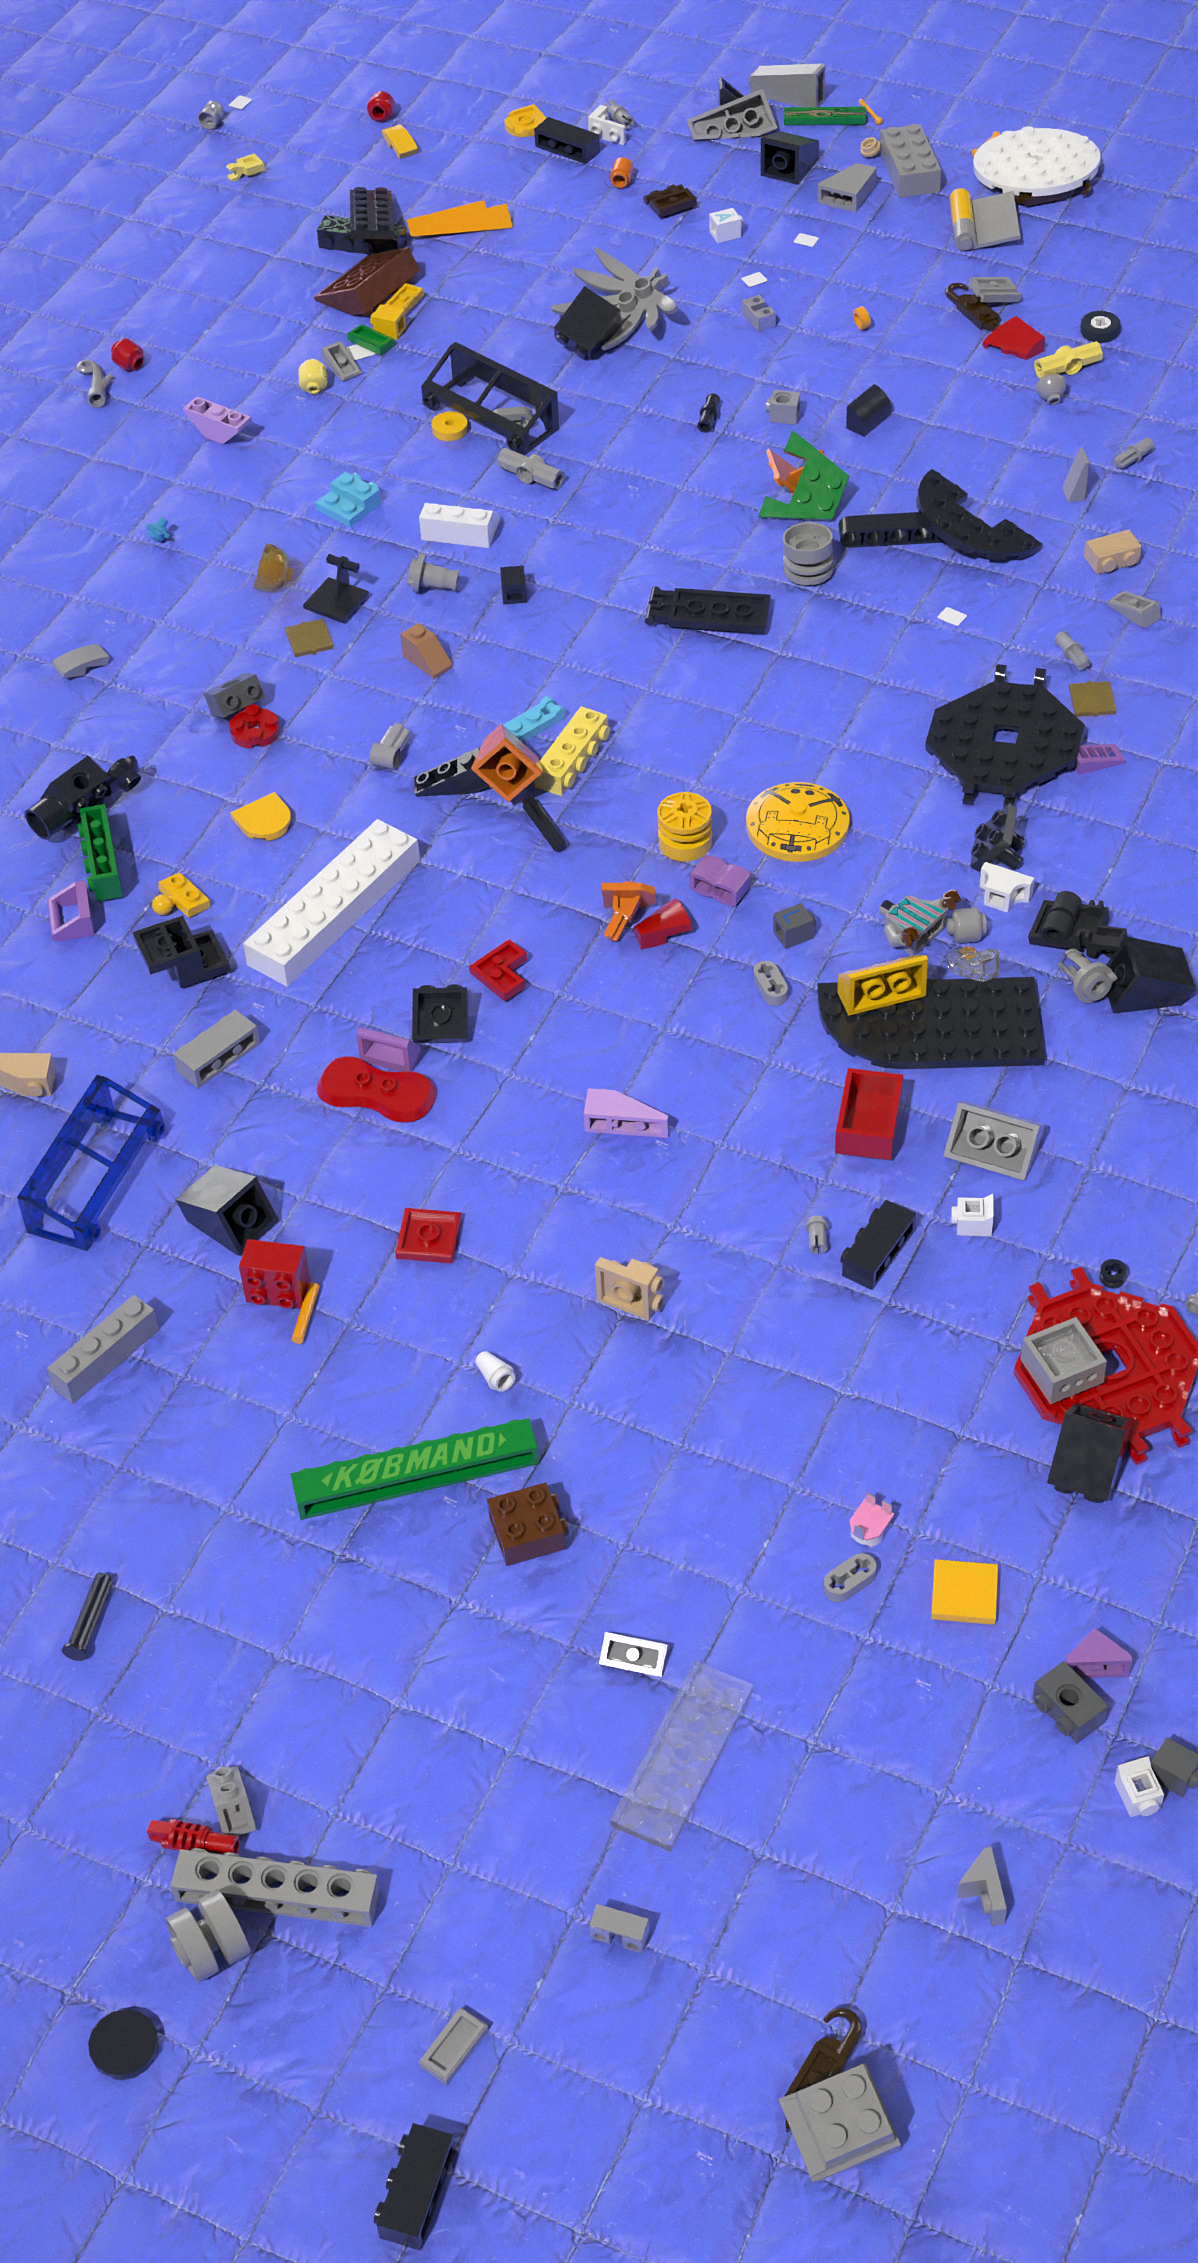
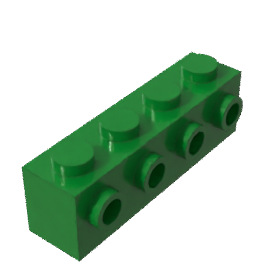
[77,804,123,901]

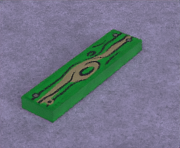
[784,106,866,125]

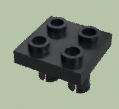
[970,803,1025,871]

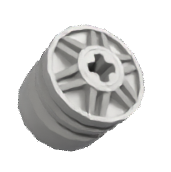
[783,522,833,585]

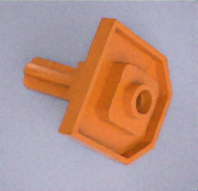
[601,881,656,942]

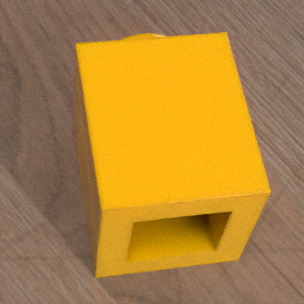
[370,304,406,340]

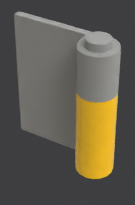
[949,188,1021,251]

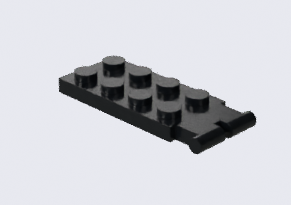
[644,586,771,634]

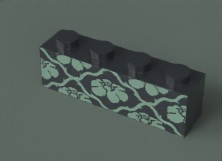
[317,215,407,255]

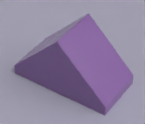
[1065,1628,1132,1679]

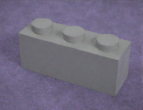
[173,1009,260,1089]

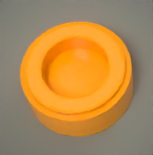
[853,306,871,330]

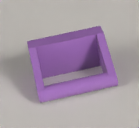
[47,880,94,941]
[357,1027,421,1072]

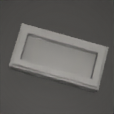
[418,2007,489,2086]

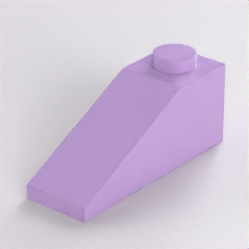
[584,1088,669,1138]

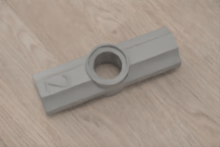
[497,448,565,490]

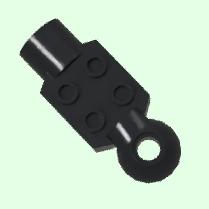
[25,755,141,840]

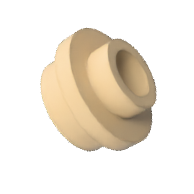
[860,137,881,157]

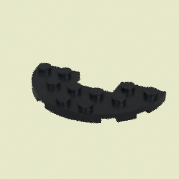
[916,469,1043,560]

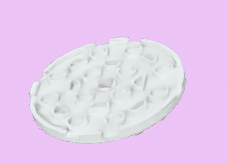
[973,127,1100,196]

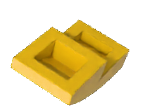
[382,124,418,159]

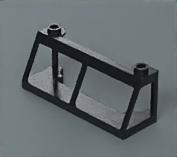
[421,342,559,456]

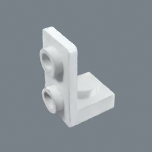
[588,105,626,145]

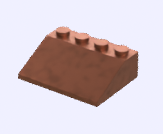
[314,247,420,316]

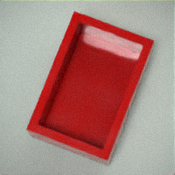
[835,1068,903,1160]

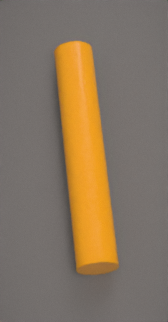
[291,1282,320,1344]

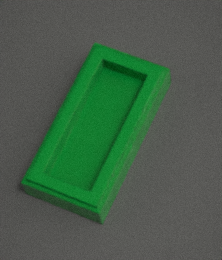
[347,324,395,355]

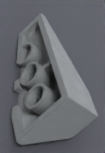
[686,89,777,140]

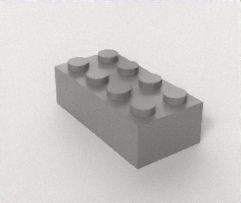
[879,124,941,198]

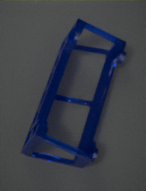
[17,1075,165,1251]

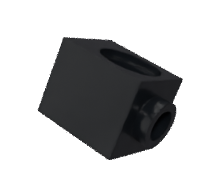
[500,565,527,604]

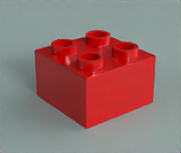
[239,1239,311,1309]

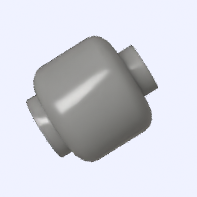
[946,908,987,943]

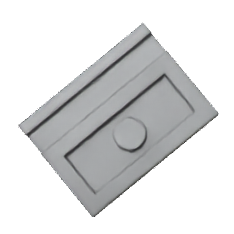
[968,277,1022,303]

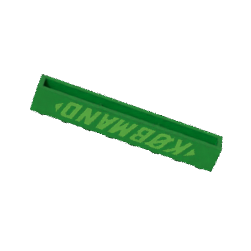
[290,1418,539,1520]

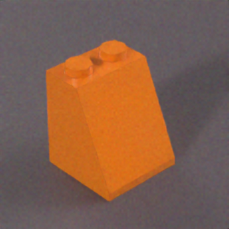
[471,724,543,802]

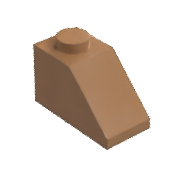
[400,623,453,679]

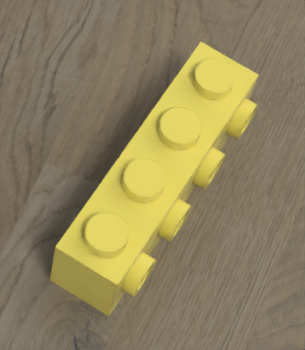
[535,707,610,796]

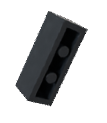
[534,117,600,164]
[840,1200,916,1290]
[374,2123,456,2251]

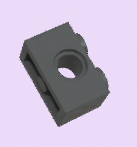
[203,673,265,718]
[1033,1661,1109,1743]

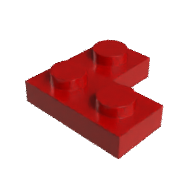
[469,939,527,1001]

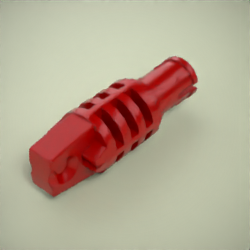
[147,1819,240,1855]

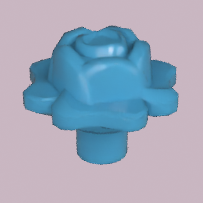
[145,517,172,542]

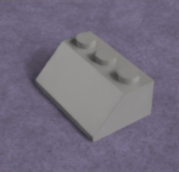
[943,1101,1045,1181]

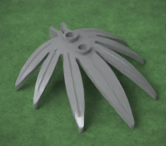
[551,247,678,350]

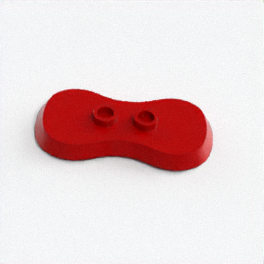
[316,1056,437,1122]

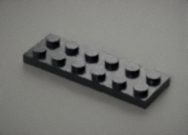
[350,187,394,239]

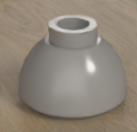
[1035,374,1066,405]

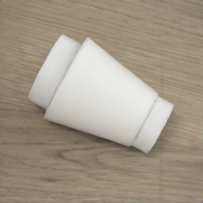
[475,1351,515,1392]

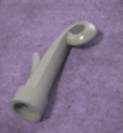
[76,360,113,408]

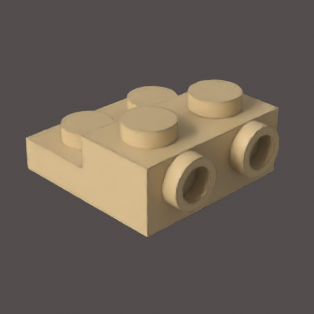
[595,1257,665,1321]

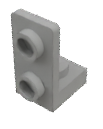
[206,1766,256,1836]

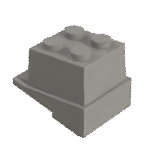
[778,2063,901,2183]

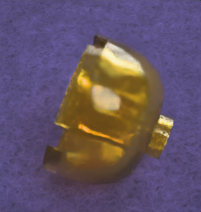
[253,542,294,592]

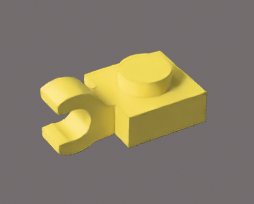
[226,154,265,182]

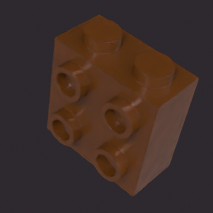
[487,1482,569,1566]

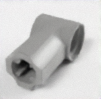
[369,723,410,770]

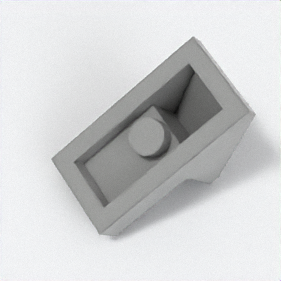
[957,1847,1007,1926]

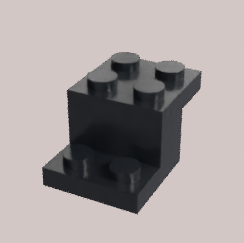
[132,915,231,988]

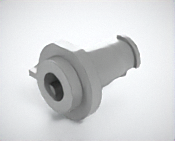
[407,554,460,593]
[1058,949,1117,1003]

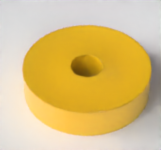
[431,411,468,441]

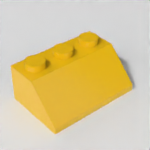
[838,955,928,1016]

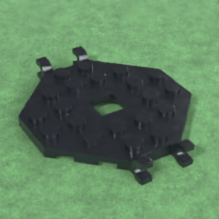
[925,664,1085,808]

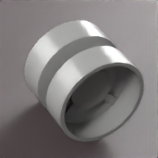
[165,1889,251,1983]

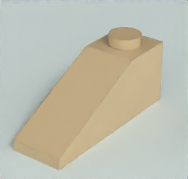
[0,1053,56,1097]

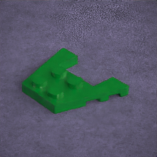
[758,431,849,521]

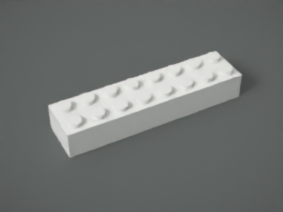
[243,819,420,987]

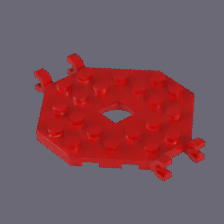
[1013,1266,1198,1465]

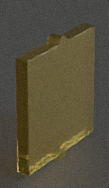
[284,619,334,658]
[1068,681,1116,717]

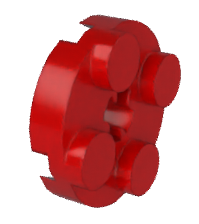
[229,704,279,749]

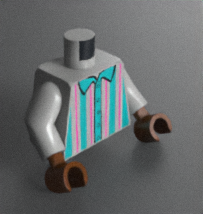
[879,889,961,956]

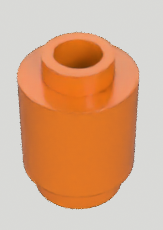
[610,157,634,188]

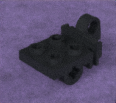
[1028,891,1127,958]

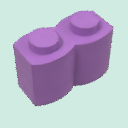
[689,855,751,906]

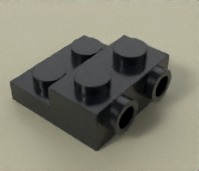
[412,984,468,1043]

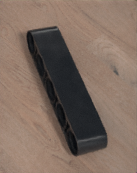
[838,512,945,548]

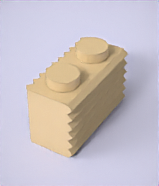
[1084,529,1142,575]

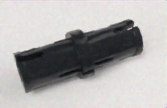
[697,393,720,433]

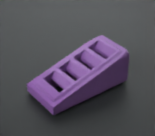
[1074,744,1126,775]

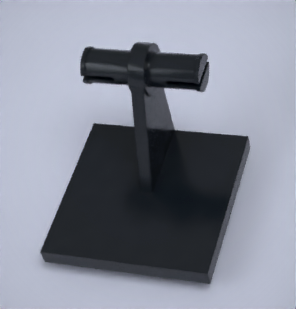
[303,554,369,623]

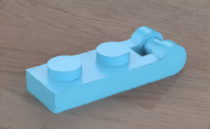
[503,696,566,743]

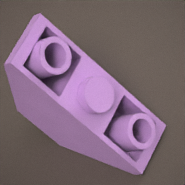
[183,396,252,444]

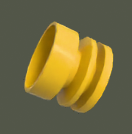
[657,792,712,862]

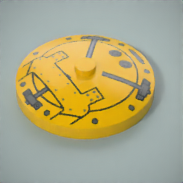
[746,782,849,862]

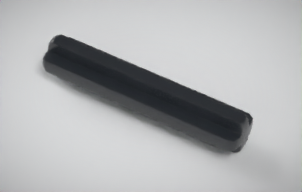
[522,796,567,852]

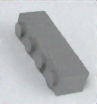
[47,1295,159,1404]

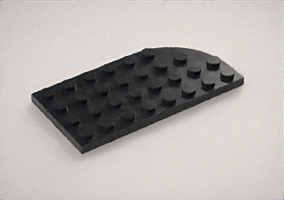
[817,977,1045,1069]

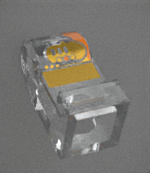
[947,946,999,982]

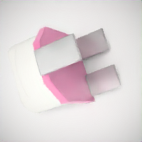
[849,1492,895,1547]

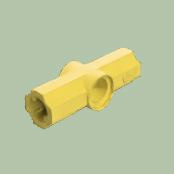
[1034,341,1103,379]

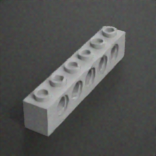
[170,1848,380,1927]

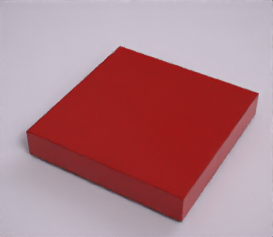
[395,1208,462,1264]

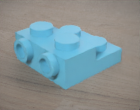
[315,472,381,527]

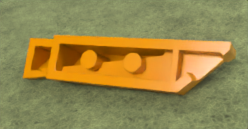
[406,200,513,236]

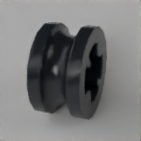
[1099,1259,1127,1289]

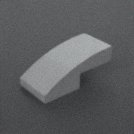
[52,644,109,678]

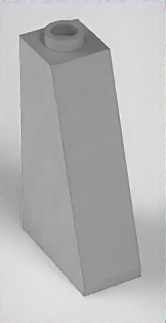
[749,64,825,107]

